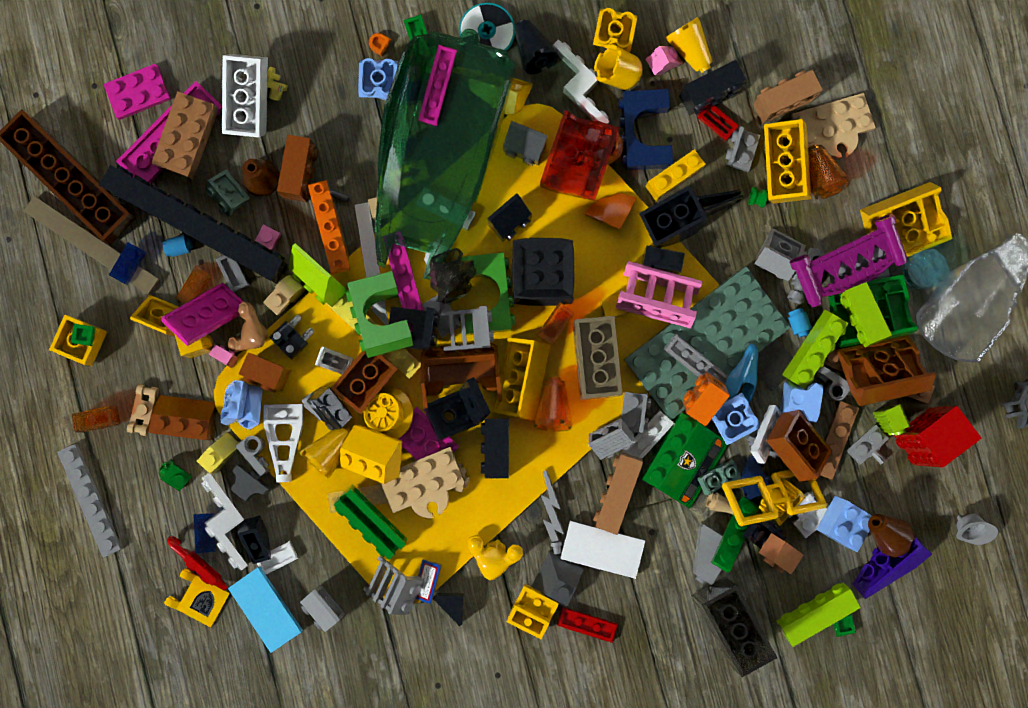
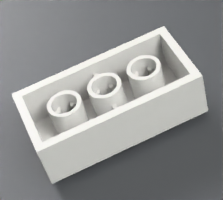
[222,54,268,137]

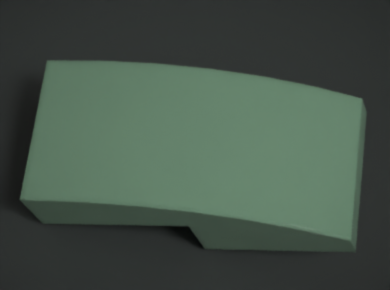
[697,460,741,495]

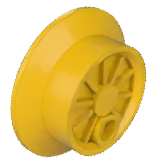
[363,387,413,439]

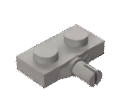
[846,424,889,465]

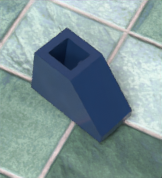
[740,454,772,499]

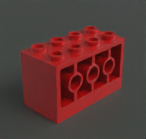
[894,405,982,467]

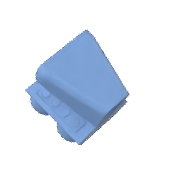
[358,58,400,103]
[221,380,263,430]
[780,381,823,422]
[712,393,760,445]

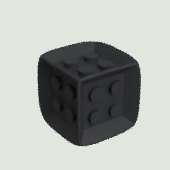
[512,238,574,306]

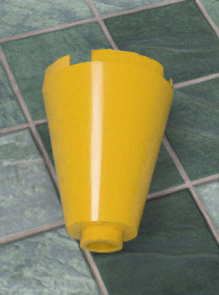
[665,17,713,73]
[300,426,351,479]

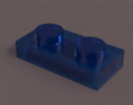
[109,242,147,285]
[193,513,215,554]

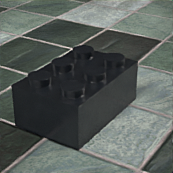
[679,60,746,116]
[481,419,509,478]

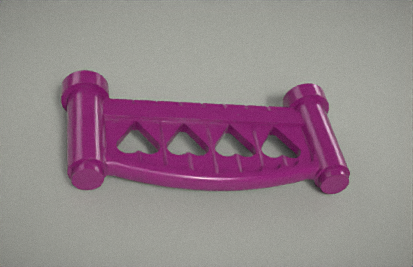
[789,214,907,307]

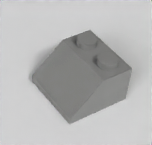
[754,228,806,281]
[300,585,345,632]

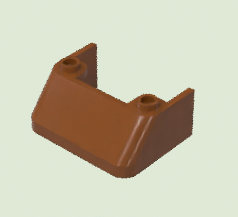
[420,343,502,408]

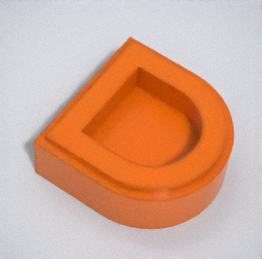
[369,33,391,56]

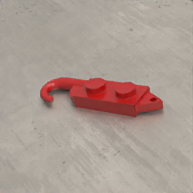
[167,536,228,591]

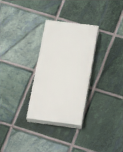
[560,521,645,579]

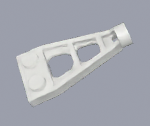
[264,404,304,482]

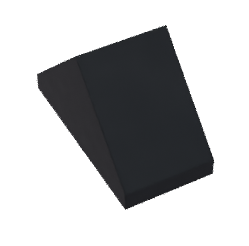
[432,593,464,627]

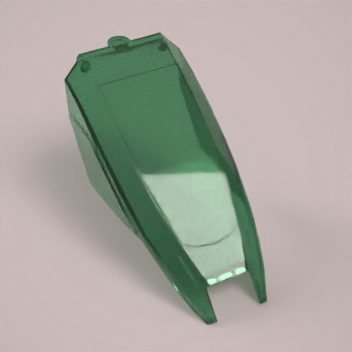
[375,29,517,280]

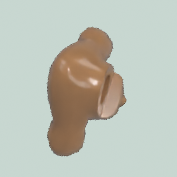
[228,302,268,353]

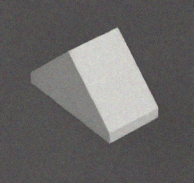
[315,347,353,374]

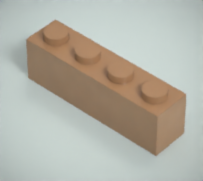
[593,452,643,535]

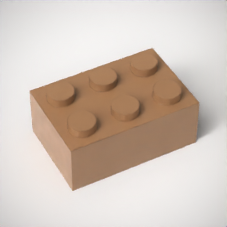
[753,70,823,124]

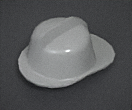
[956,514,999,545]

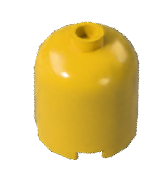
[594,44,643,90]

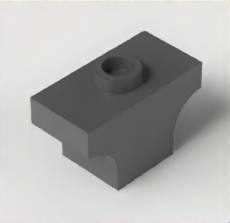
[230,465,271,501]

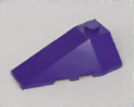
[853,535,932,599]

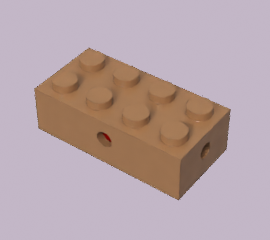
[151,91,219,180]

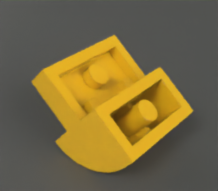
[506,584,559,639]

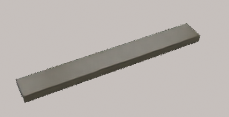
[23,196,160,295]

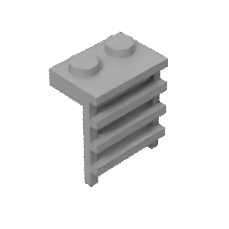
[441,306,494,351]
[363,556,424,615]

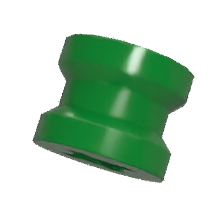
[748,186,768,208]

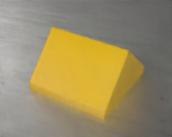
[130,295,179,336]

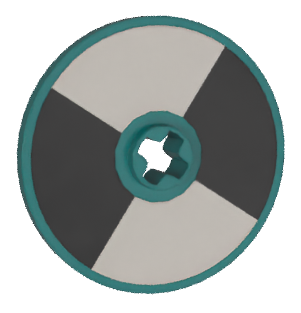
[459,3,515,59]

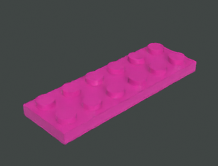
[116,81,222,183]

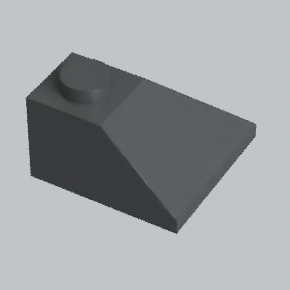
[532,551,584,606]

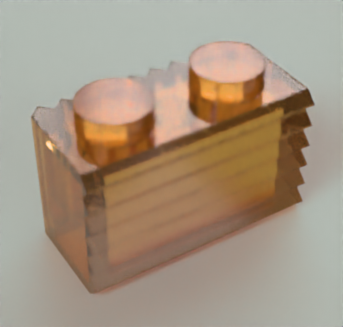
[537,302,574,346]
[71,406,120,433]

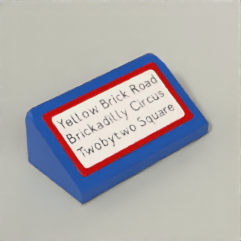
[416,559,442,604]

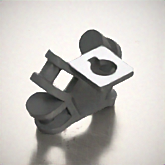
[1002,379,1028,429]

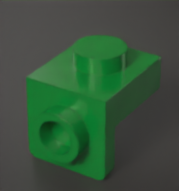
[158,458,192,492]

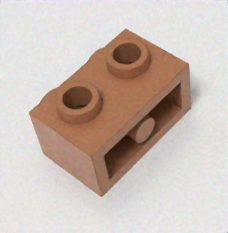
[759,533,804,574]

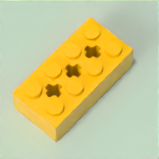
[764,119,811,204]

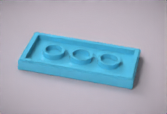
[228,566,303,653]

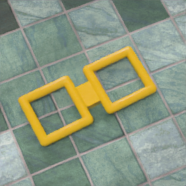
[722,470,827,526]

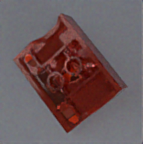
[540,110,620,201]

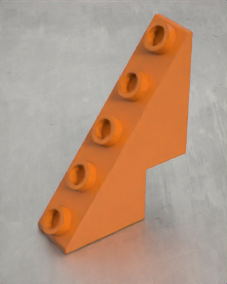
[308,180,350,275]

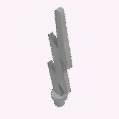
[541,470,564,554]

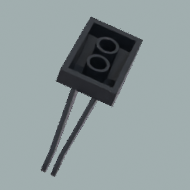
[639,185,744,248]

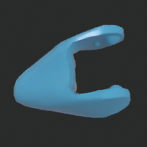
[725,344,758,403]

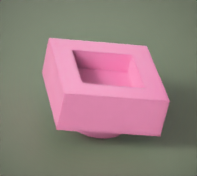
[255,224,281,250]

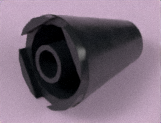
[514,20,559,75]

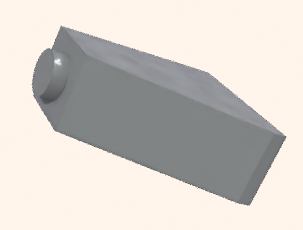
[693,523,722,585]

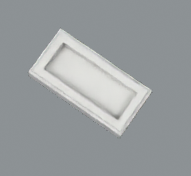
[257,541,299,574]

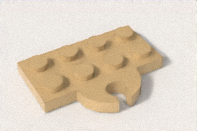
[790,93,875,159]
[381,447,466,518]

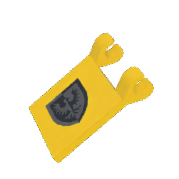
[164,568,230,628]

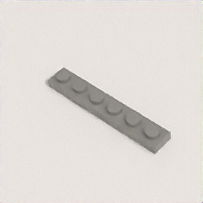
[57,444,123,558]

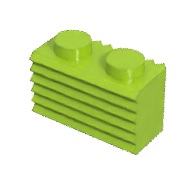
[873,404,910,436]

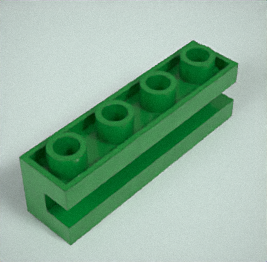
[334,484,407,560]

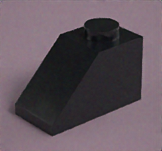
[237,515,271,564]

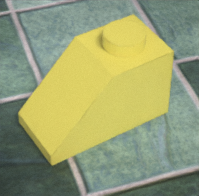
[197,432,240,474]

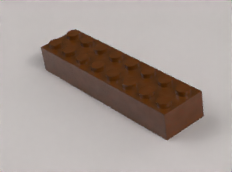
[0,109,137,245]

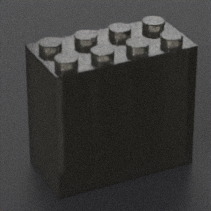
[691,577,778,678]

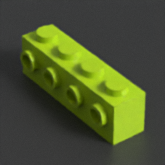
[782,310,848,389]
[776,582,860,647]

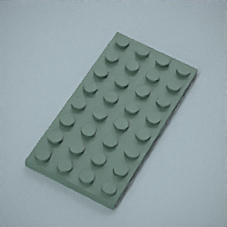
[624,266,791,420]

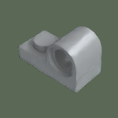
[815,366,850,401]
[235,436,270,476]

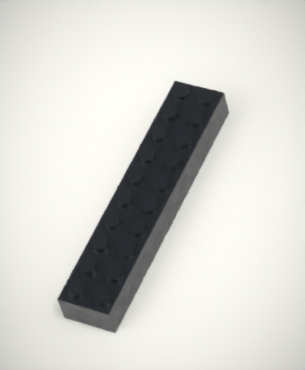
[99,165,288,284]

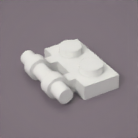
[788,491,829,538]

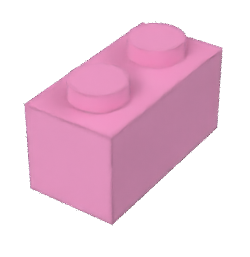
[209,344,238,368]

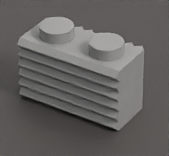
[588,418,634,460]

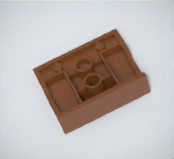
[837,335,936,406]

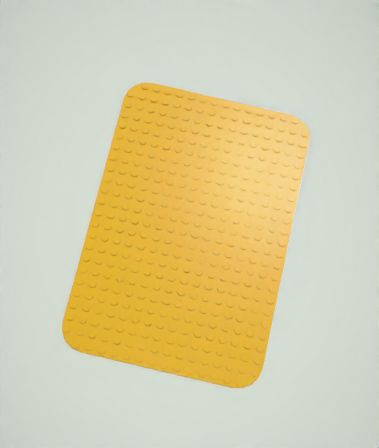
[214,103,719,604]

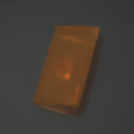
[176,265,212,303]

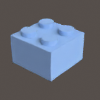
[816,496,872,553]

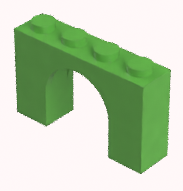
[458,252,515,336]
[345,271,413,358]

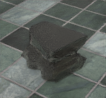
[430,248,476,304]

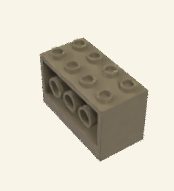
[573,316,623,400]

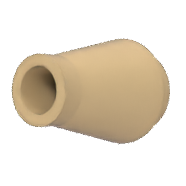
[706,492,733,514]

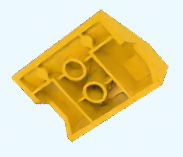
[860,182,952,257]

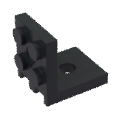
[389,306,440,351]
[423,377,491,441]

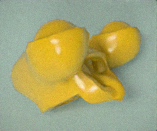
[467,535,523,580]

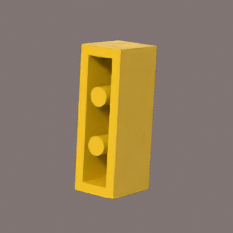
[645,149,706,201]

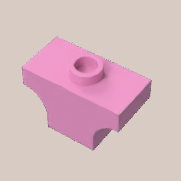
[646,46,683,75]

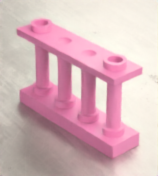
[616,261,703,329]

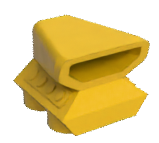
[593,8,637,53]

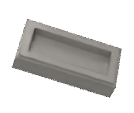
[215,255,250,293]

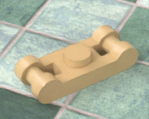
[127,384,159,436]

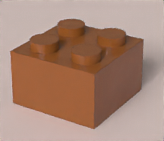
[239,352,291,393]

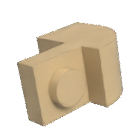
[263,275,306,316]

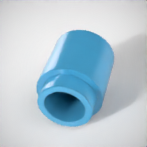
[163,234,193,257]
[788,308,812,338]

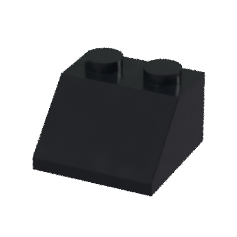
[487,193,532,242]

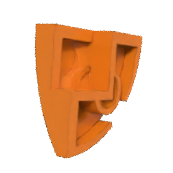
[585,194,636,231]

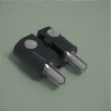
[269,314,315,360]

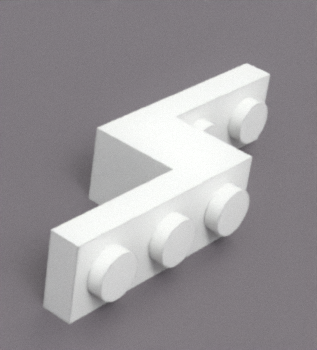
[553,39,610,126]
[201,473,248,570]

